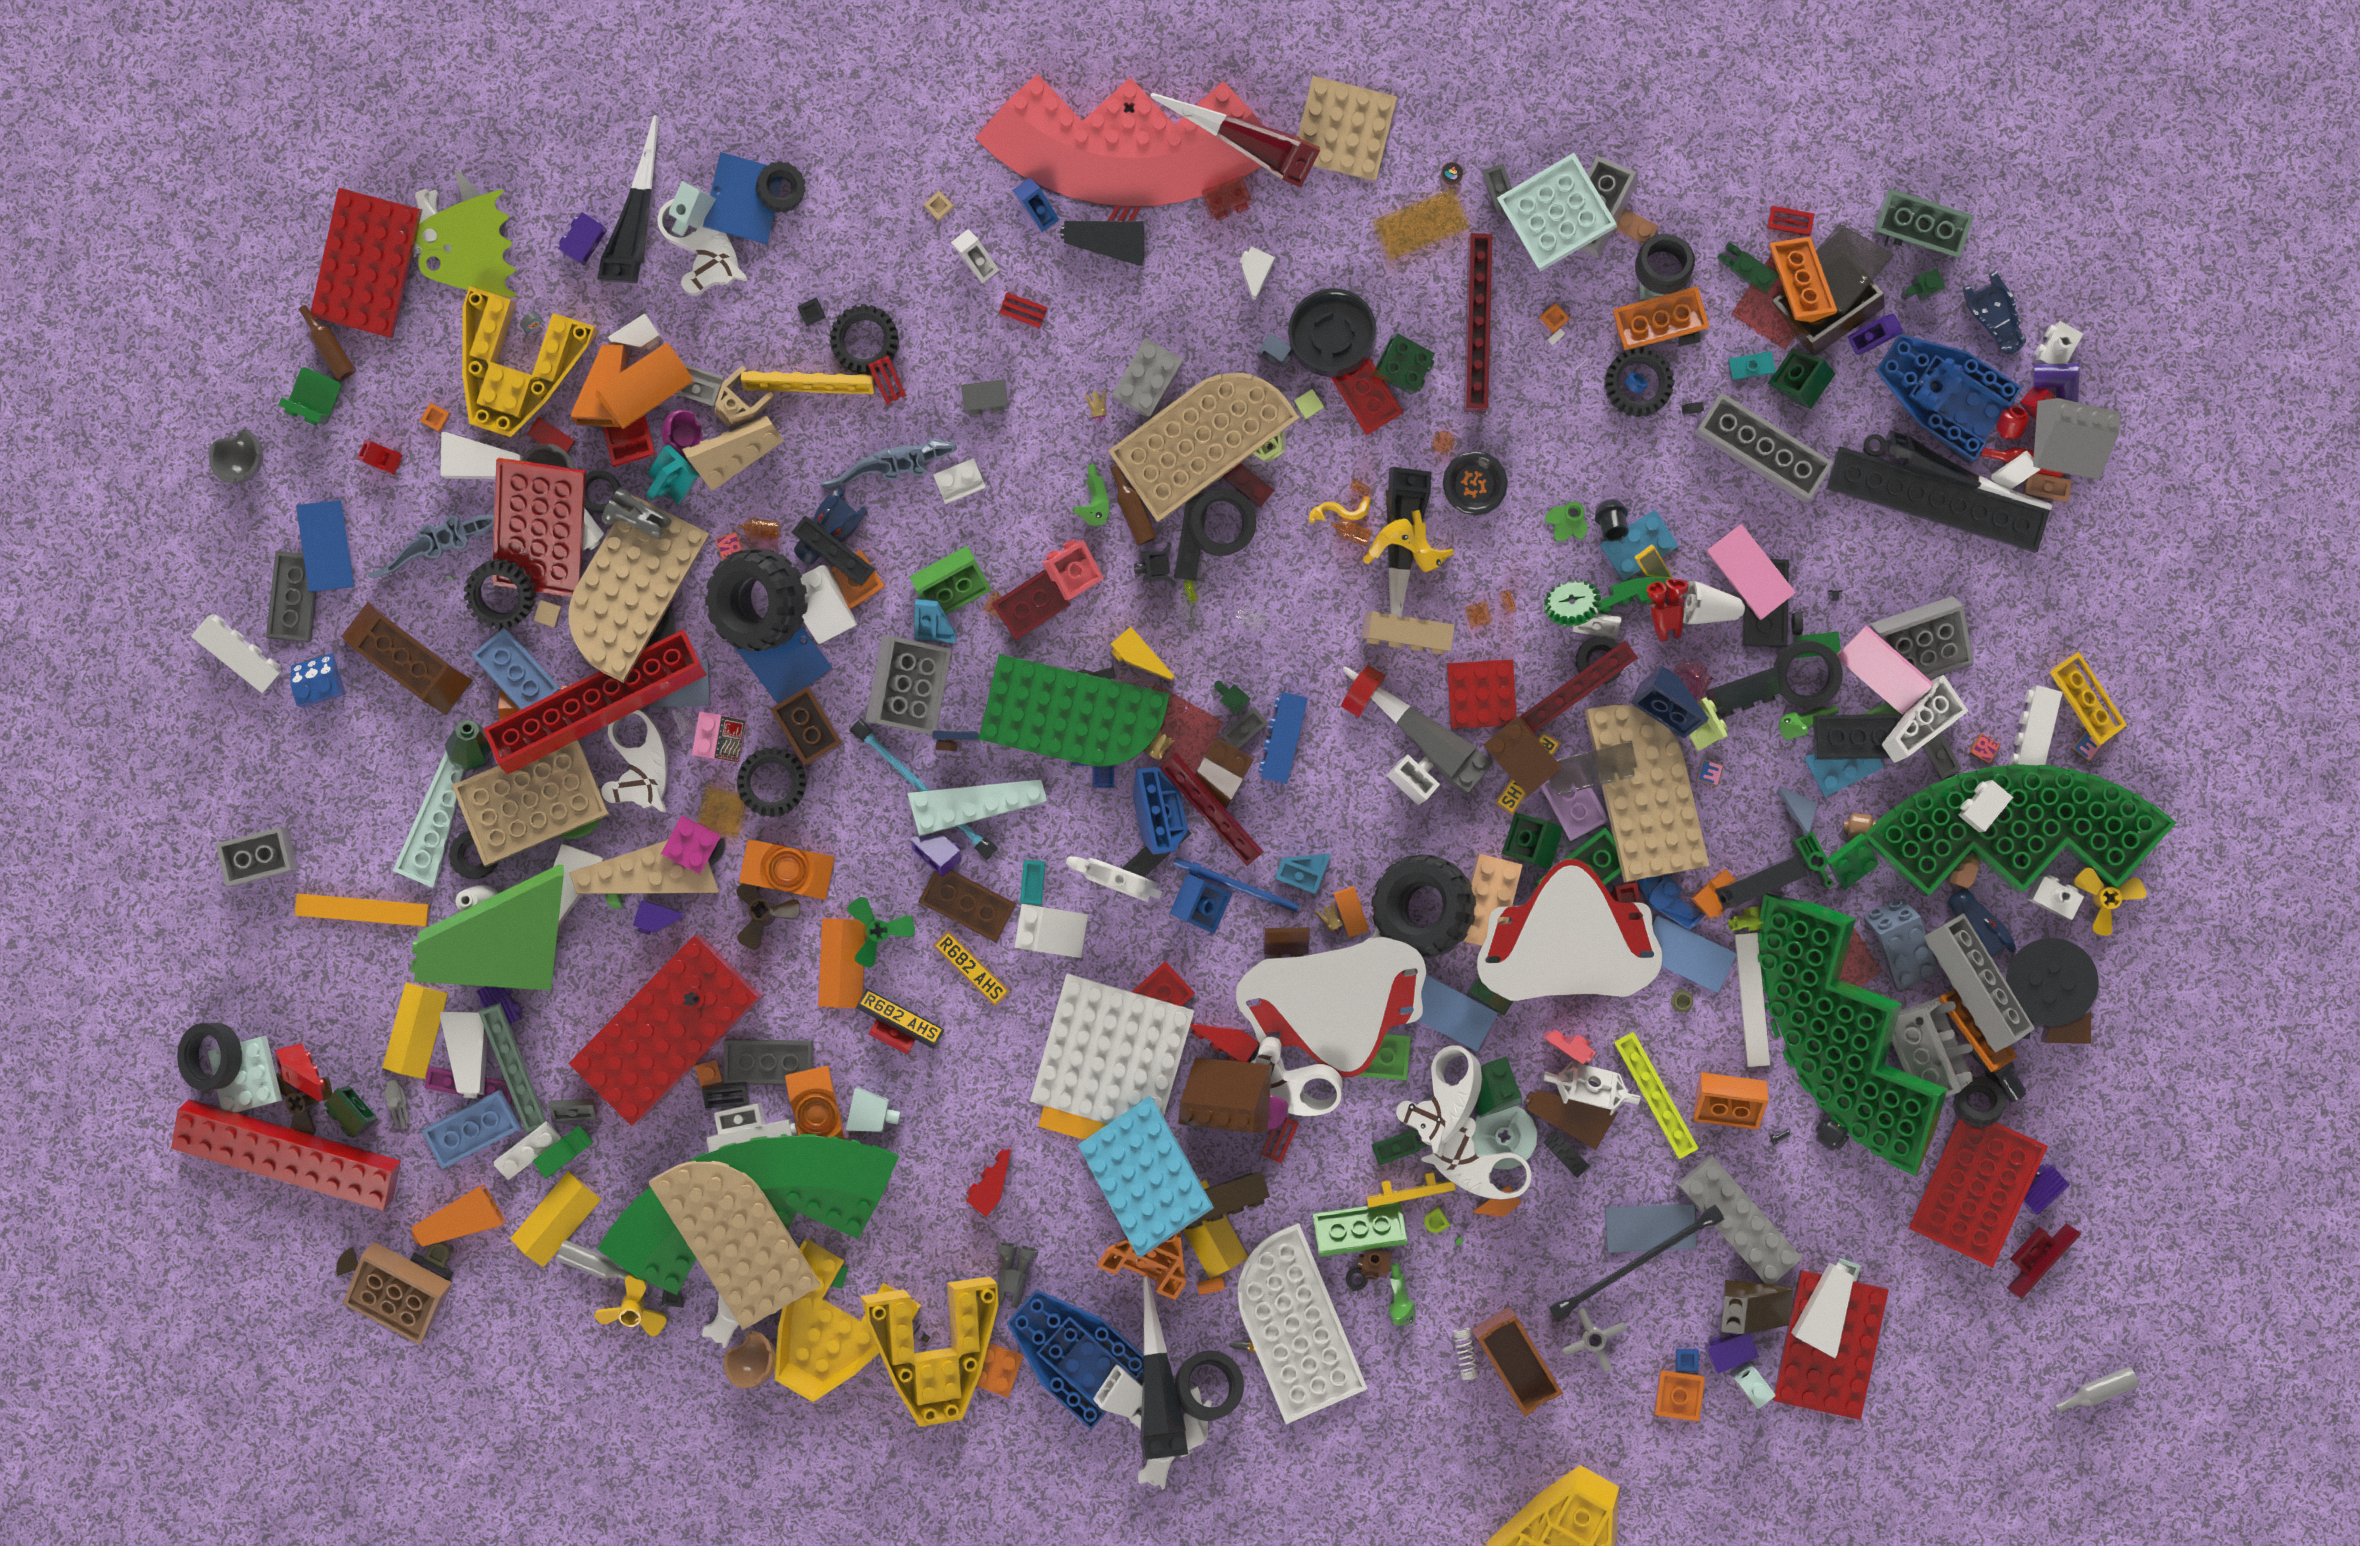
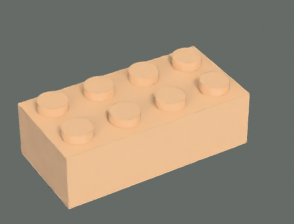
[1464,854,1522,946]

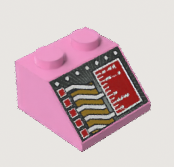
[692,711,746,763]

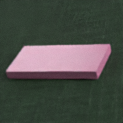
[1706,524,1796,620]
[1837,625,1933,715]

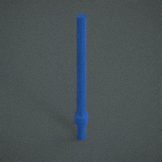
[1173,857,1299,913]

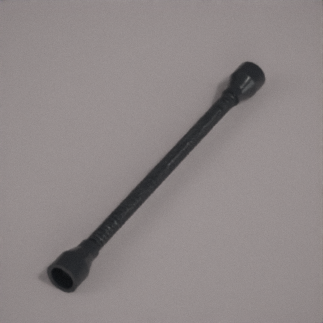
[1549,1204,1725,1322]

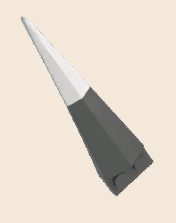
[1343,666,1494,796]

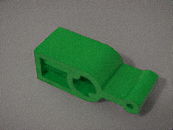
[1791,831,1834,888]
[532,1125,594,1179]

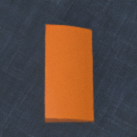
[595,342,693,429]

